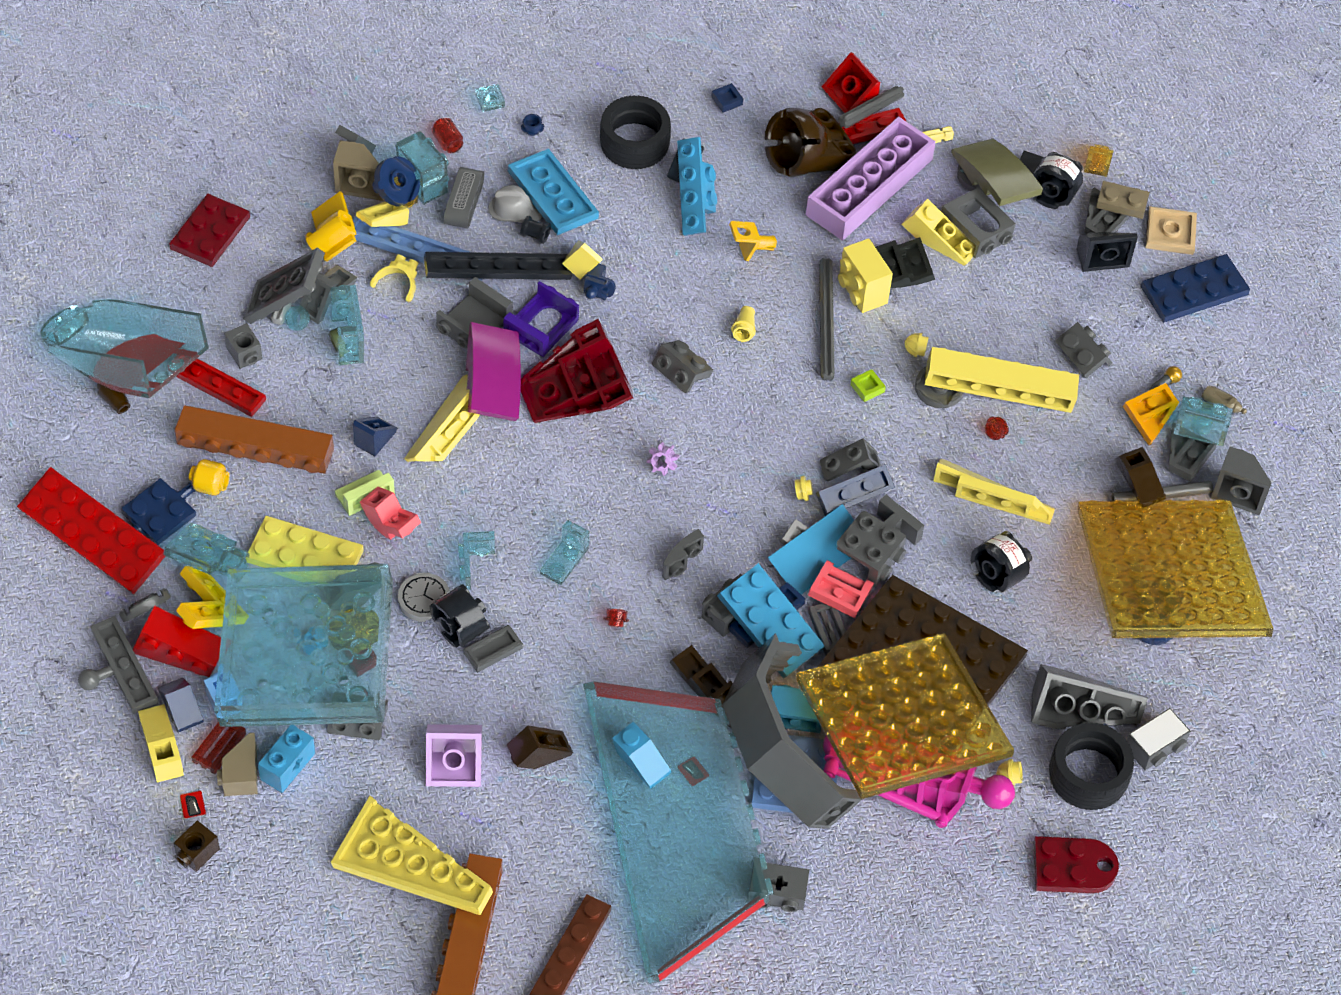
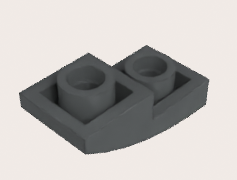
[662,529,704,580]

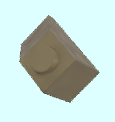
[217,733,258,796]

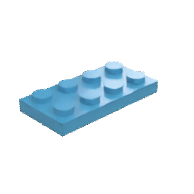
[507,149,599,235]
[717,563,824,679]

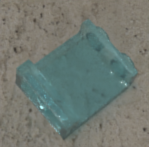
[331,285,364,365]

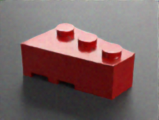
[133,605,228,677]

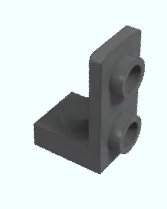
[820,438,881,482]

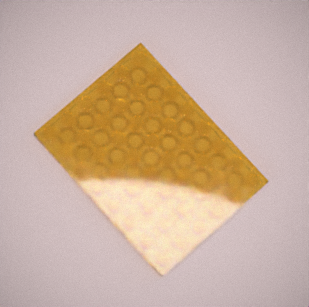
[1077,500,1273,638]

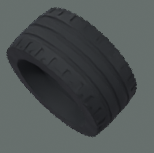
[600,95,671,169]
[1049,722,1134,810]

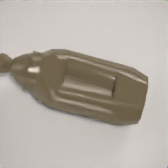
[1201,385,1247,414]

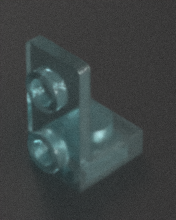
[540,520,590,585]
[458,531,495,590]

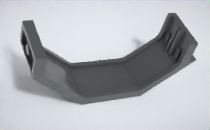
[722,633,863,829]

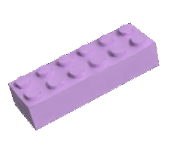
[806,117,936,241]

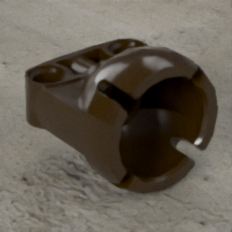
[764,108,856,177]

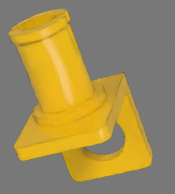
[729,221,777,261]

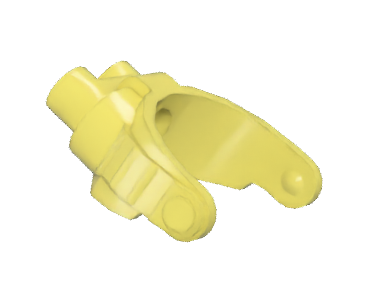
[370,254,419,302]

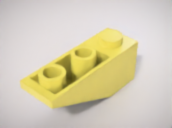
[901,199,976,266]
[138,704,184,782]

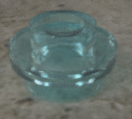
[285,306,310,331]

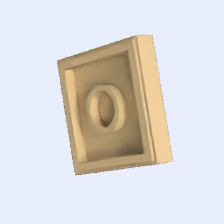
[1146,206,1197,255]

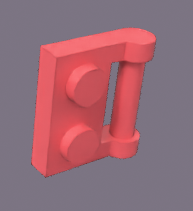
[808,560,874,618]

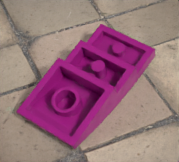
[465,322,521,421]

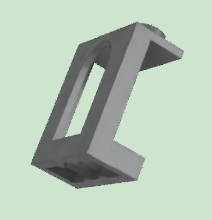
[941,187,1016,259]

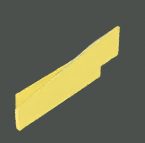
[404,374,480,462]
[933,459,1055,525]

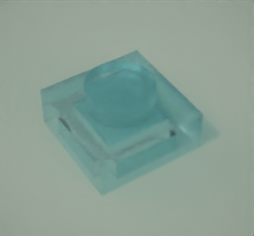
[476,84,505,112]

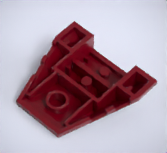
[520,319,633,423]

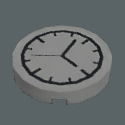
[398,573,450,622]

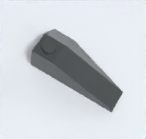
[1031,664,1148,729]

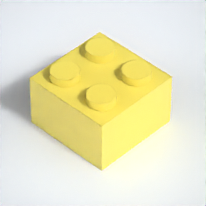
[838,238,893,313]

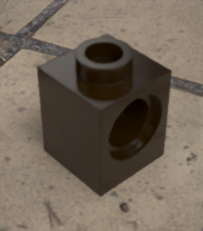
[174,820,220,872]

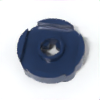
[372,156,420,206]

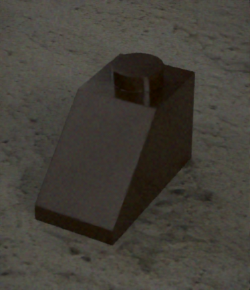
[506,725,573,769]

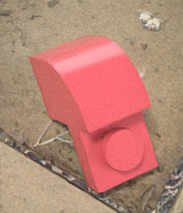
[360,487,421,540]

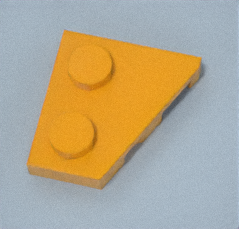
[1123,383,1179,445]

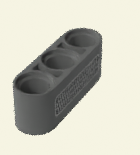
[444,167,485,229]

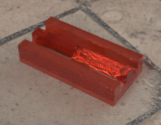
[191,716,246,774]

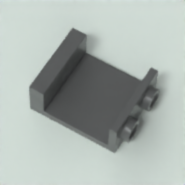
[436,277,513,348]

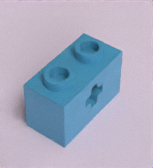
[258,724,315,793]

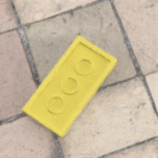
[246,516,364,586]

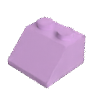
[426,724,482,787]

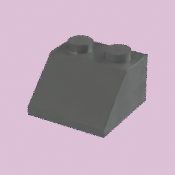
[1211,447,1272,515]

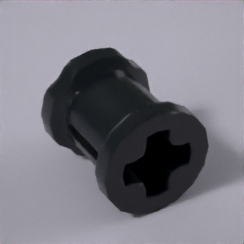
[520,216,551,244]

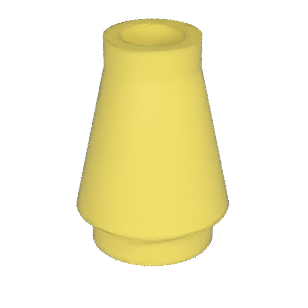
[731,306,756,342]

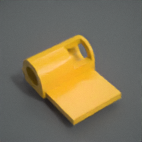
[305,191,356,262]

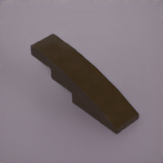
[669,645,733,729]

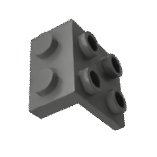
[836,511,907,588]

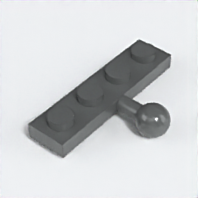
[78,616,159,714]

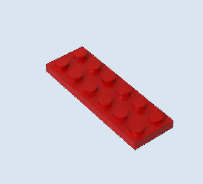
[17,467,167,595]

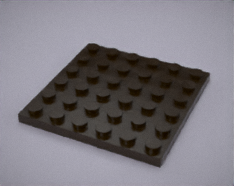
[809,574,1028,757]

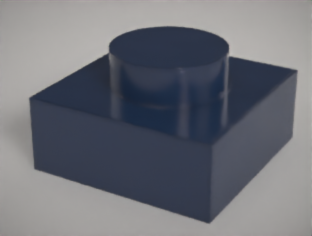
[711,83,744,113]

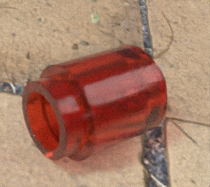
[432,118,464,153]

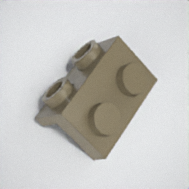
[1096,181,1150,219]

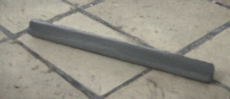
[819,258,835,381]

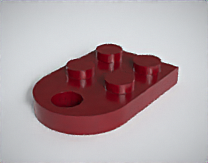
[1033,836,1119,893]

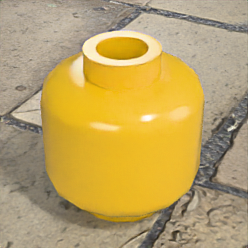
[189,459,230,496]

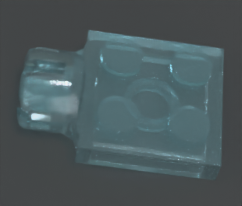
[164,523,250,579]

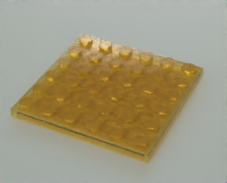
[796,633,1014,799]

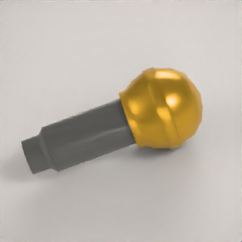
[1149,366,1182,390]

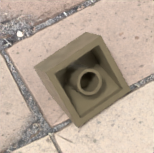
[333,140,383,201]

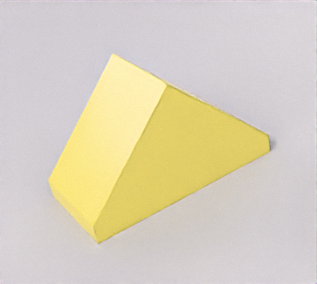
[562,240,603,280]

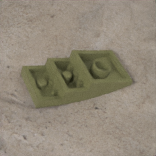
[951,138,1043,206]

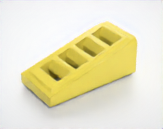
[356,202,409,227]

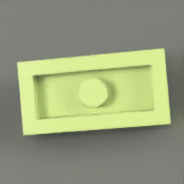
[335,470,395,516]

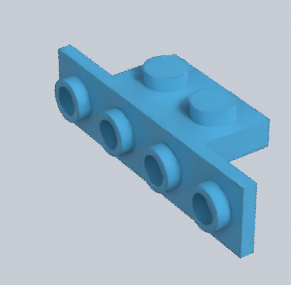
[677,137,717,236]

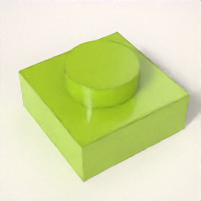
[850,369,886,402]

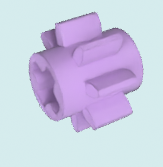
[646,442,680,476]

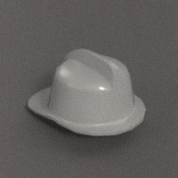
[488,185,543,223]

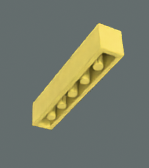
[924,347,1079,413]

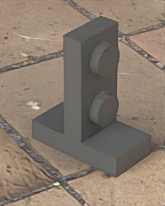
[298,264,357,324]
[877,495,924,545]

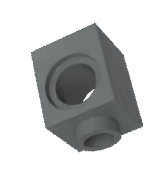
[224,323,262,369]

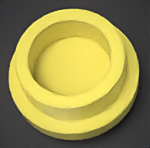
[795,475,813,501]

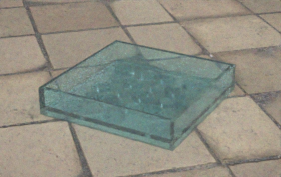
[214,564,393,727]

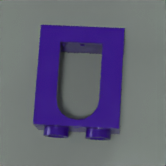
[503,281,579,357]

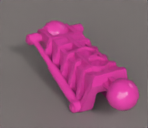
[823,713,1015,828]

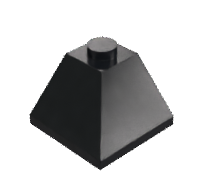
[1076,232,1138,272]

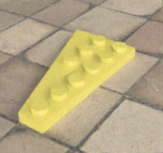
[331,796,493,915]

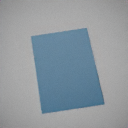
[768,504,854,595]

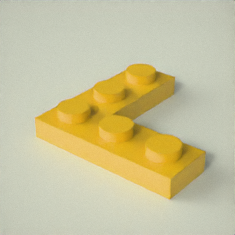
[176,565,250,629]

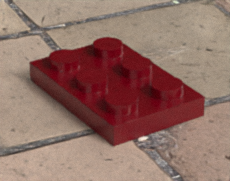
[169,193,250,267]

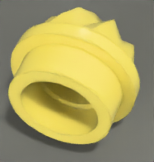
[904,333,929,357]
[996,759,1023,786]

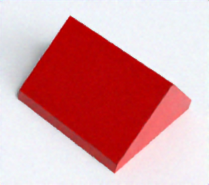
[821,52,880,113]

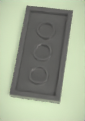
[243,247,325,324]

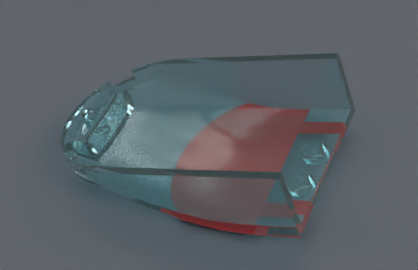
[40,299,209,398]

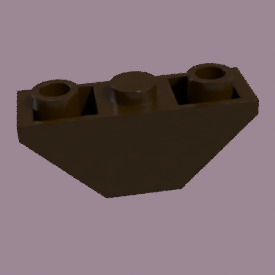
[1115,447,1166,508]

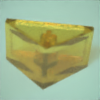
[1084,143,1114,177]

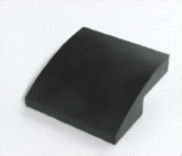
[875,237,935,288]

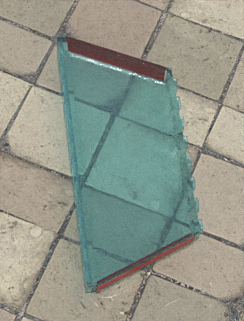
[583,681,774,984]

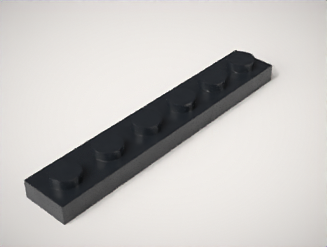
[424,252,572,280]

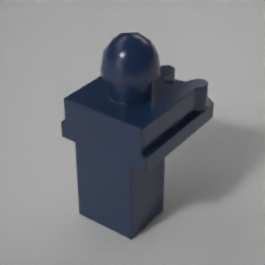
[583,264,616,301]

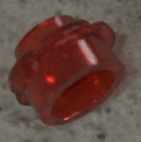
[985,416,1009,440]
[603,608,629,627]

